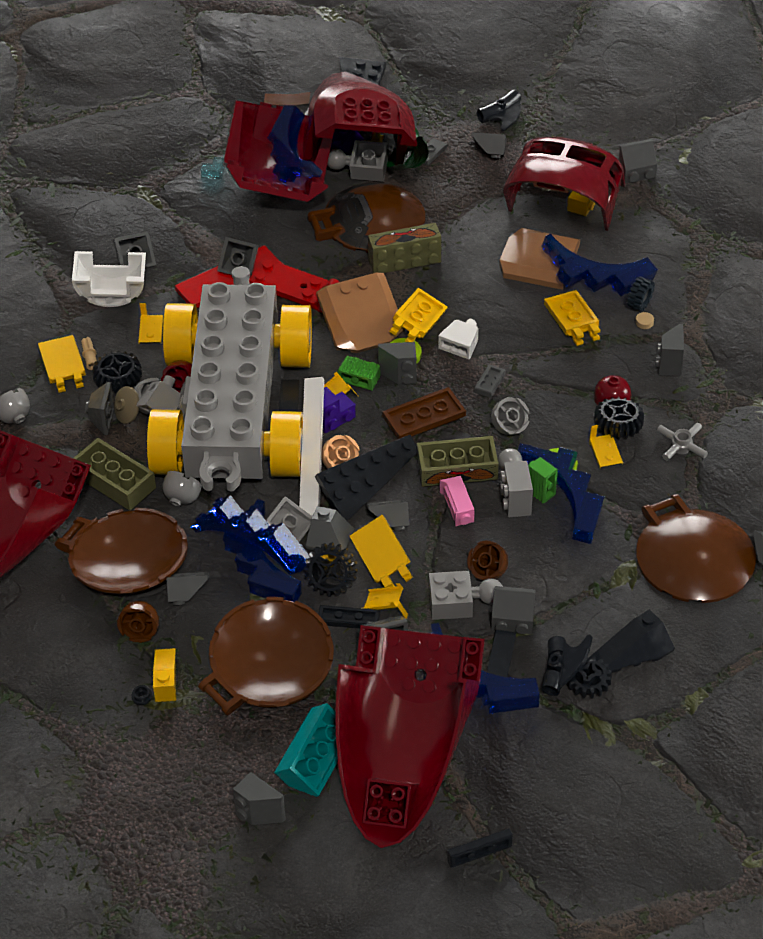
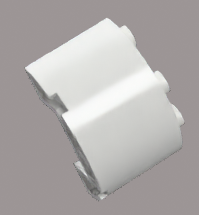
[72,251,146,307]

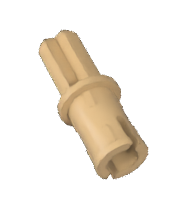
[81,337,97,370]

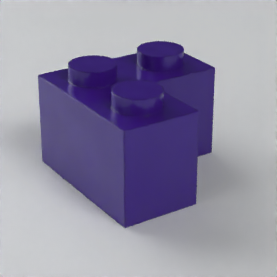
[323,387,356,434]

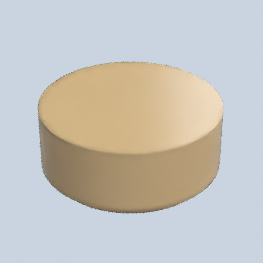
[636,312,654,329]

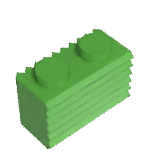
[338,355,380,391]
[528,457,558,503]

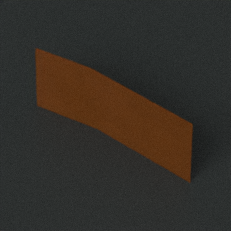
[264,92,310,105]

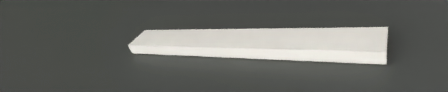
[299,377,324,516]

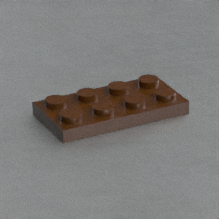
[382,387,466,439]

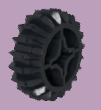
[92,350,142,394]
[593,397,645,439]
[304,542,358,597]

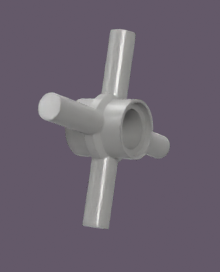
[657,423,708,461]

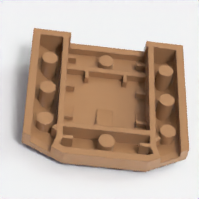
[500,228,580,290]
[316,272,405,353]

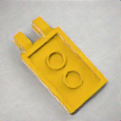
[389,288,448,342]
[544,290,600,346]
[38,335,86,393]
[350,515,413,588]

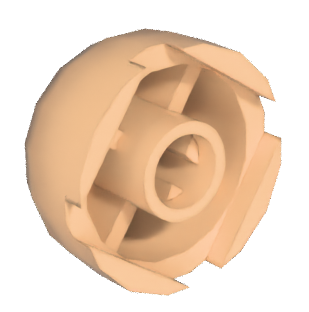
[322,435,360,469]

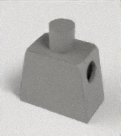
[136,375,181,414]

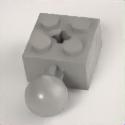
[327,140,389,182]
[498,448,533,517]
[429,571,503,620]

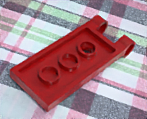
[249,258,339,313]

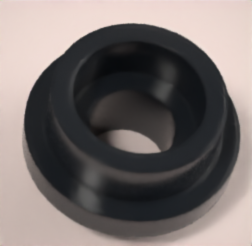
[131,685,152,705]

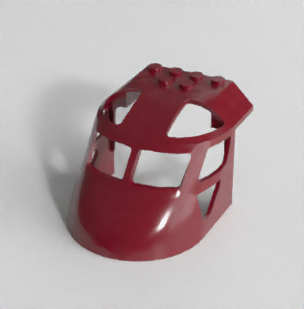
[503,137,625,231]

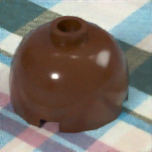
[467,540,508,580]
[117,601,159,643]

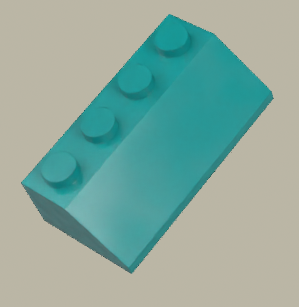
[274,703,338,797]

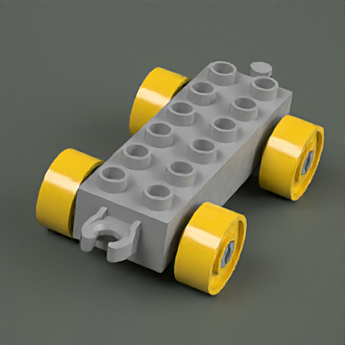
[147,266,312,491]

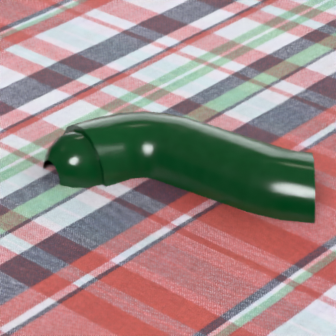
[387,127,429,171]

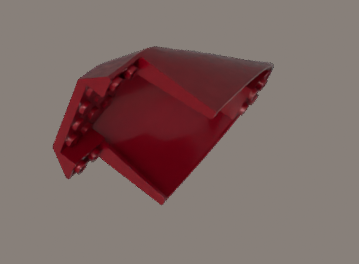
[304,72,417,165]
[223,100,334,202]
[0,430,91,578]
[336,625,485,848]

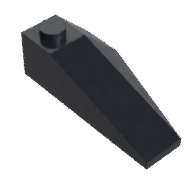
[588,609,675,673]

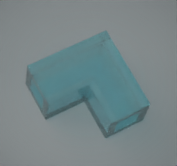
[200,157,225,179]

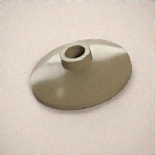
[114,386,139,424]

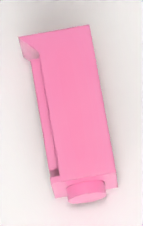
[440,476,474,526]

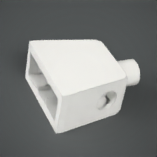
[439,319,478,359]

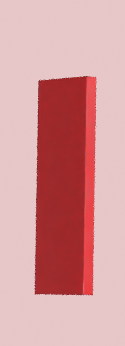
[175,245,282,308]

